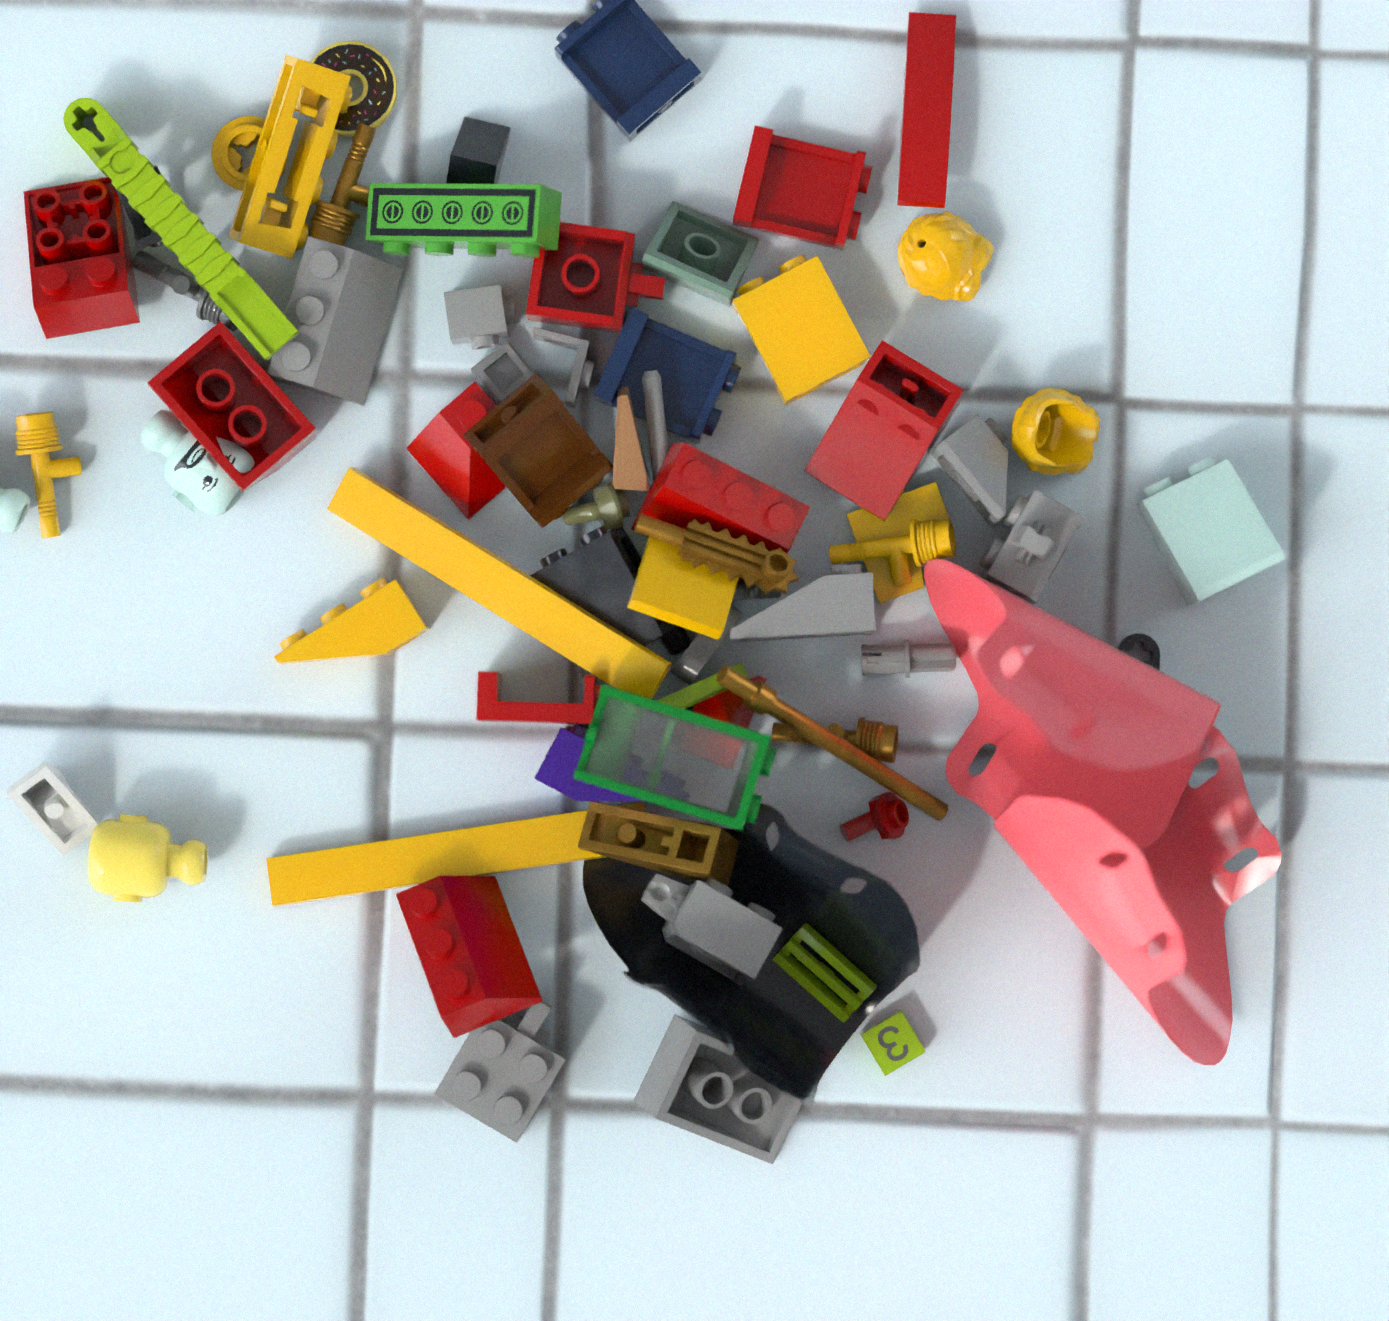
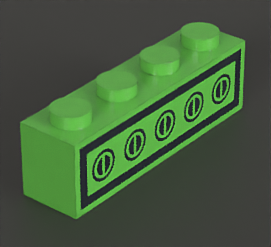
[365,183,562,258]

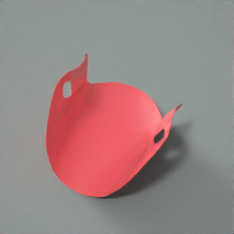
[924,559,1221,868]
[993,725,1282,1066]

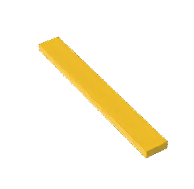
[327,467,672,699]
[266,802,646,907]

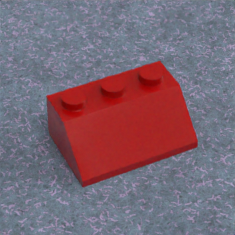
[147,321,316,492]
[631,442,810,582]
[396,876,543,1038]

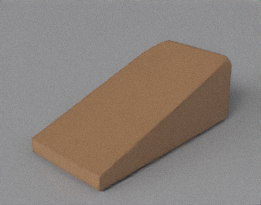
[612,386,650,491]

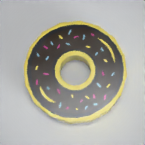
[310,41,398,137]

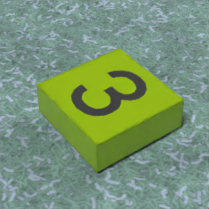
[860,1010,926,1076]

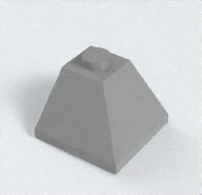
[931,414,1008,527]

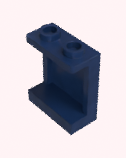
[554,0,701,142]
[593,307,742,444]

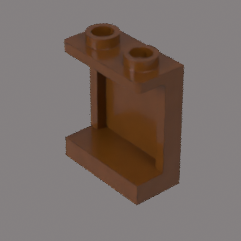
[463,373,613,528]

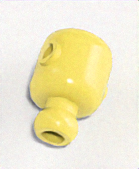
[88,814,208,902]

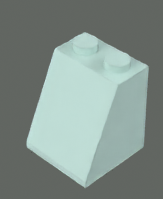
[1137,456,1286,606]

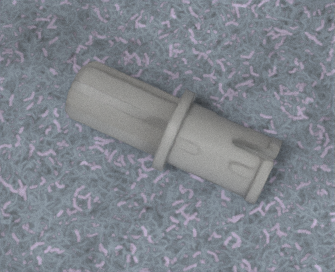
[861,640,956,678]

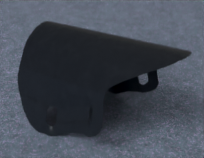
[583,803,920,1104]

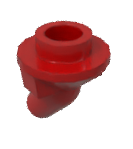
[840,792,909,842]

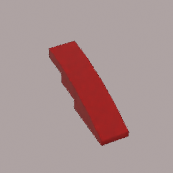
[897,12,956,208]

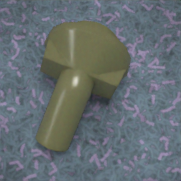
[562,482,630,530]

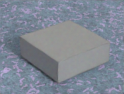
[471,339,535,404]

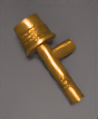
[308,123,376,246]
[772,717,898,763]

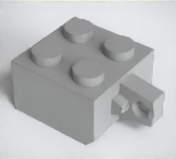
[978,490,1085,605]
[641,874,783,985]
[434,1001,567,1143]

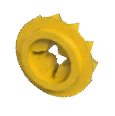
[212,116,289,191]

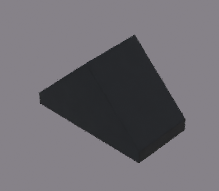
[446,117,511,184]

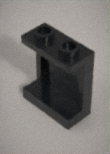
[530,526,676,678]

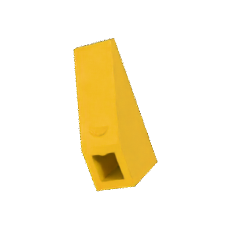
[274,577,429,664]

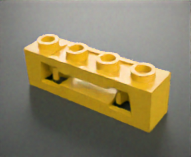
[228,54,352,259]

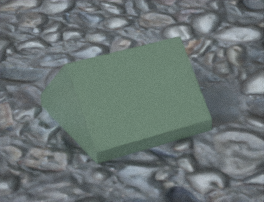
[642,201,759,307]

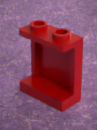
[733,125,873,251]
[476,671,601,725]

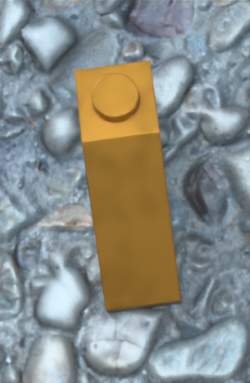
[578,801,740,887]

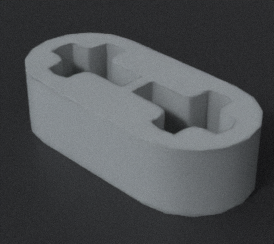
[670,604,743,686]

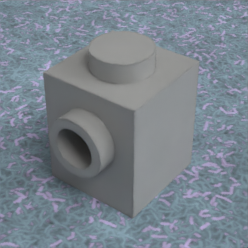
[444,284,516,349]

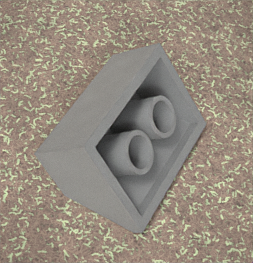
[267,236,404,406]

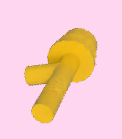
[15,411,82,538]
[829,519,956,585]

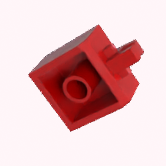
[526,222,666,334]

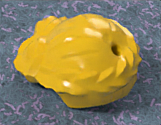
[897,211,994,302]
[1010,388,1101,475]

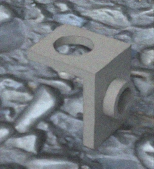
[532,327,595,408]

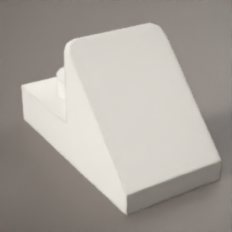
[6,761,99,855]

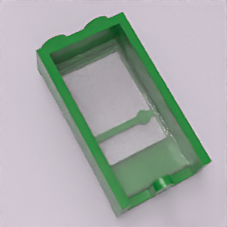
[573,684,777,831]

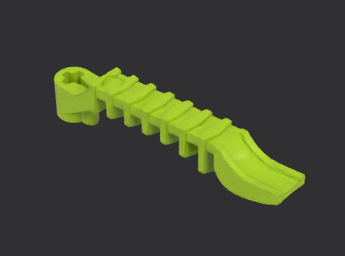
[63,98,300,361]

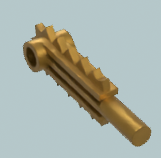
[634,513,799,595]

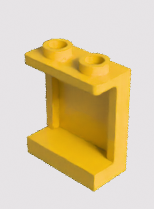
[732,254,871,406]

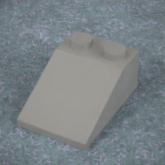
[729,564,876,643]
[634,1014,803,1164]

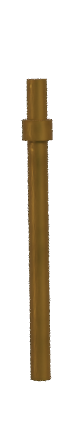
[716,665,948,821]

